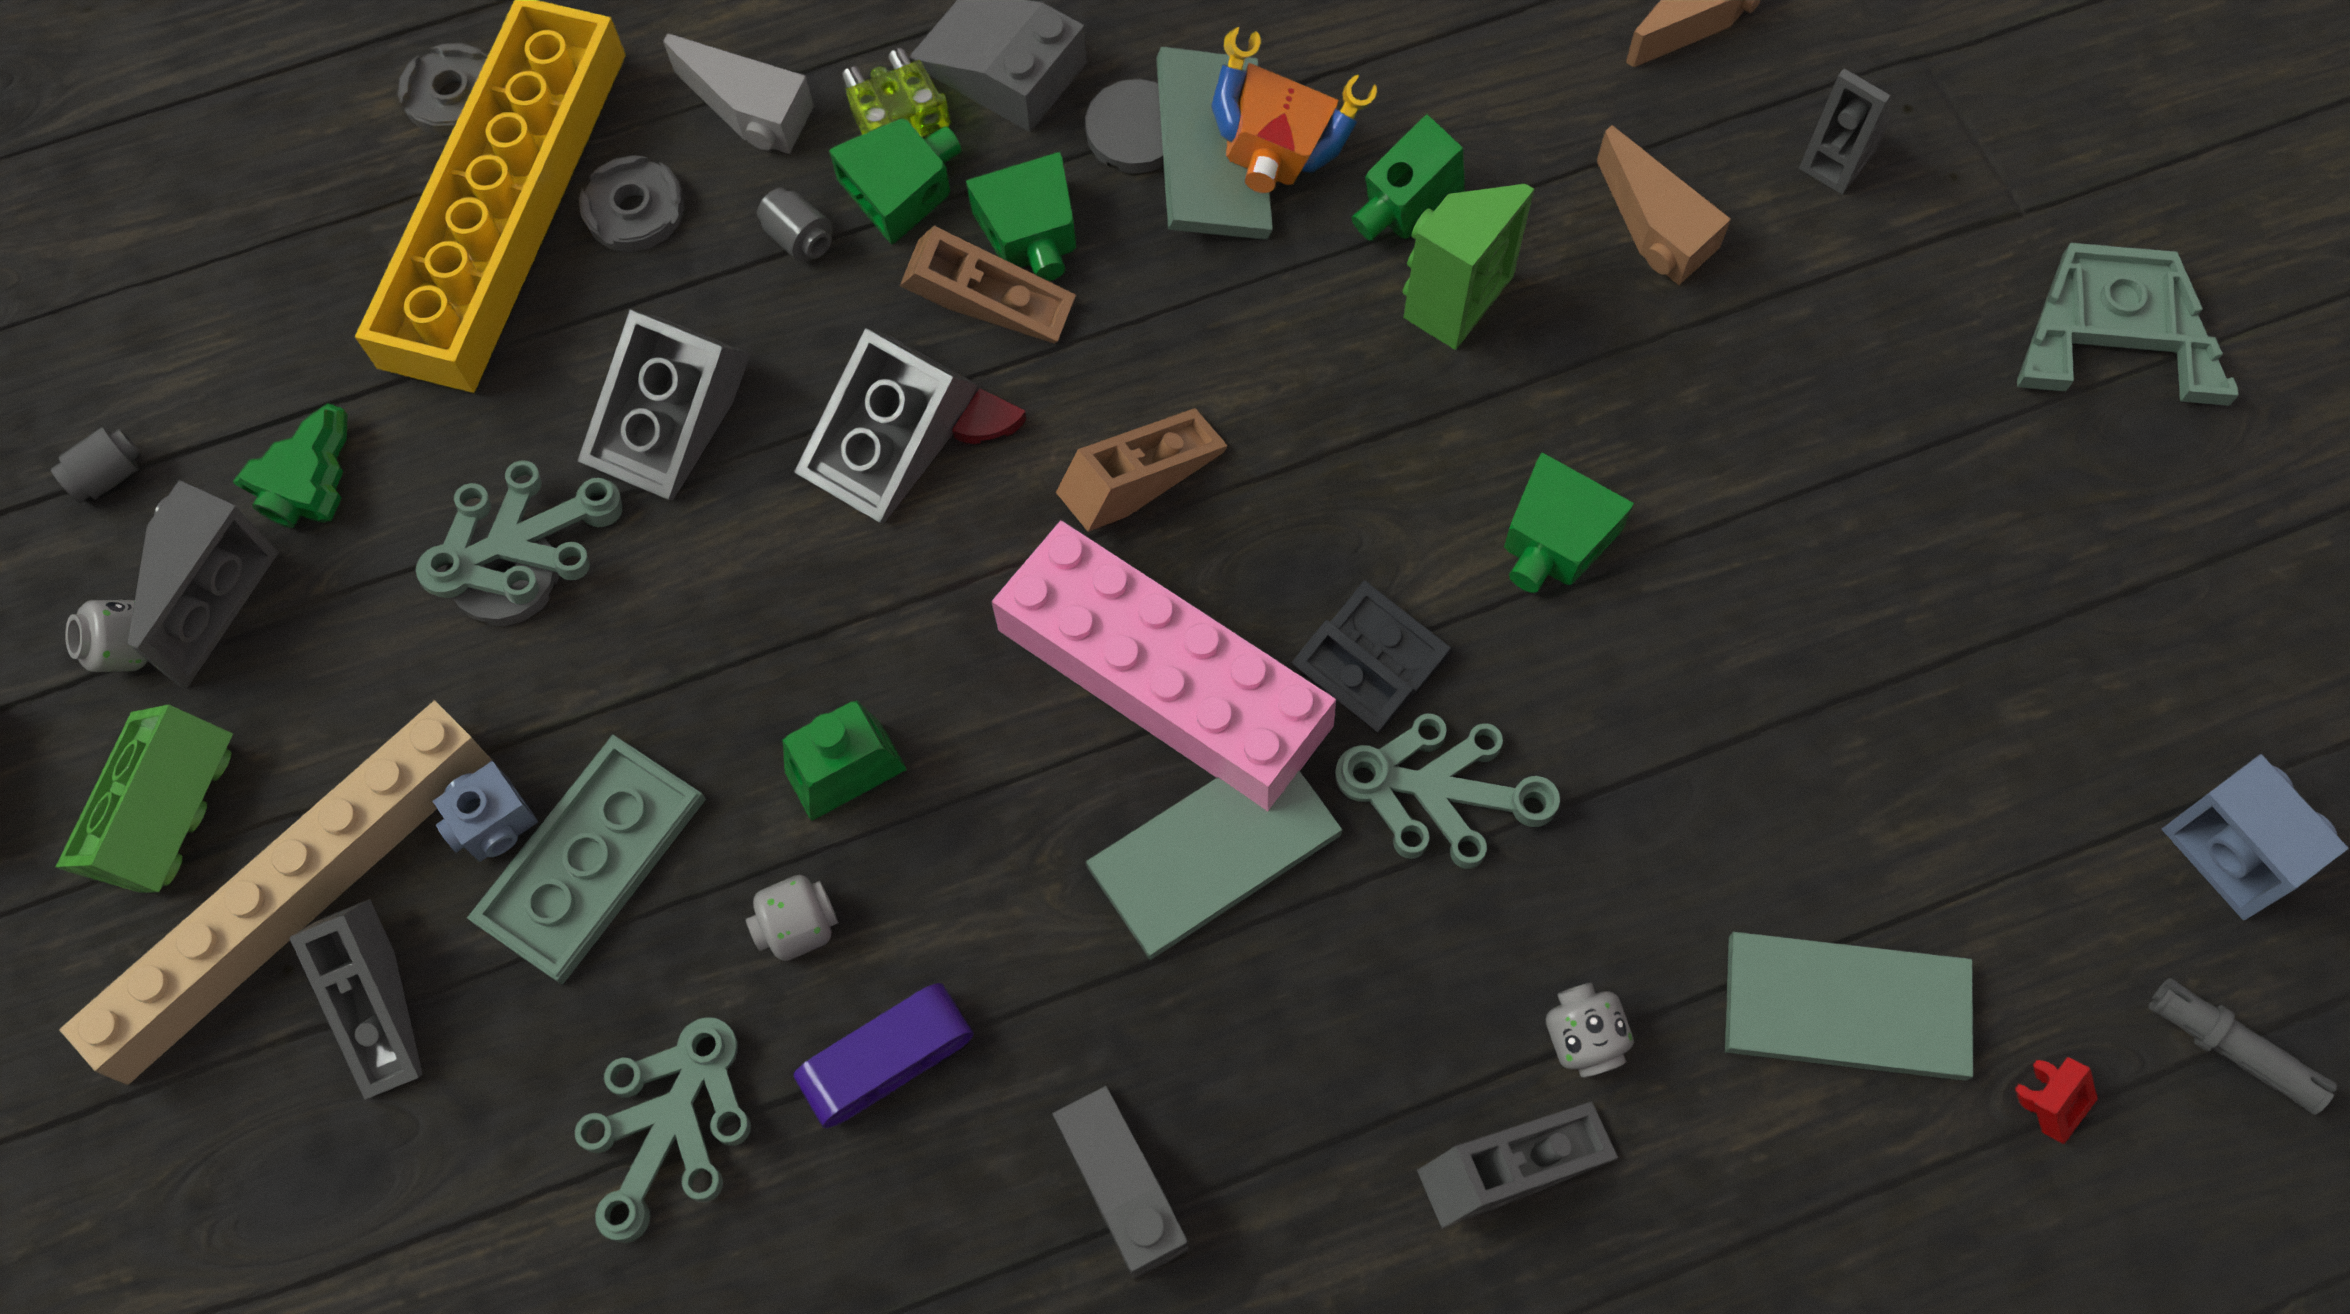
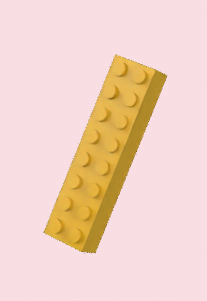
[355,0,626,393]

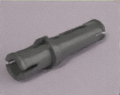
[2149,978,2337,1115]

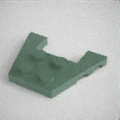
[2017,243,2238,406]

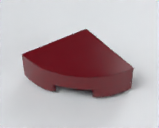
[952,388,1027,444]

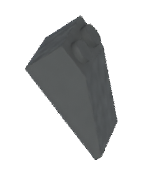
[908,0,1087,132]
[578,310,751,500]
[794,328,978,523]
[128,480,279,690]

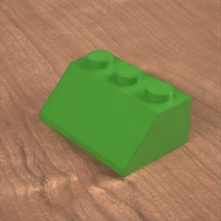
[1403,184,1534,350]
[56,705,233,893]

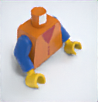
[1211,27,1377,193]

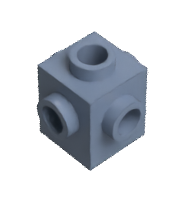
[433,761,538,862]

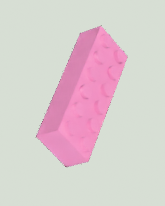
[992,520,1336,811]

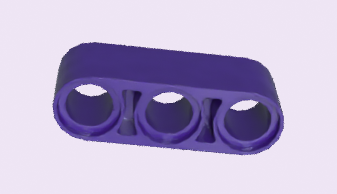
[794,983,974,1129]

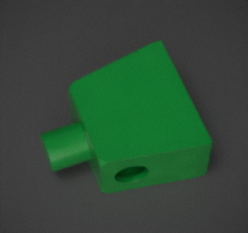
[1351,114,1465,241]
[829,119,962,245]
[966,152,1076,281]
[1504,453,1634,593]
[783,701,907,821]

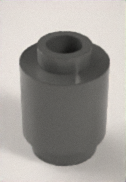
[757,188,833,262]
[50,426,142,503]

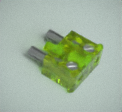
[843,49,951,137]

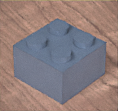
[2162,754,2349,921]

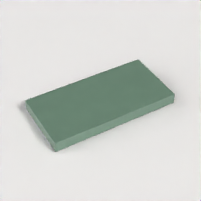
[1156,47,1273,239]
[467,735,706,985]
[1086,771,1342,960]
[1725,932,1973,1081]

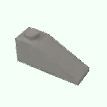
[663,33,814,154]

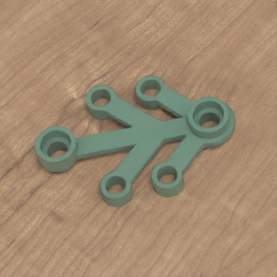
[416,460,623,604]
[1335,713,1560,869]
[575,1018,751,1243]

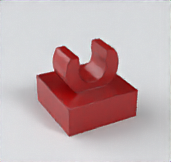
[2015,1057,2098,1144]

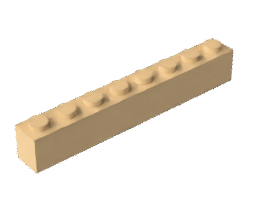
[59,700,492,1085]

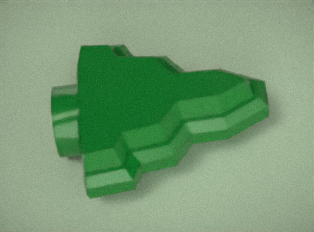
[233,403,348,528]

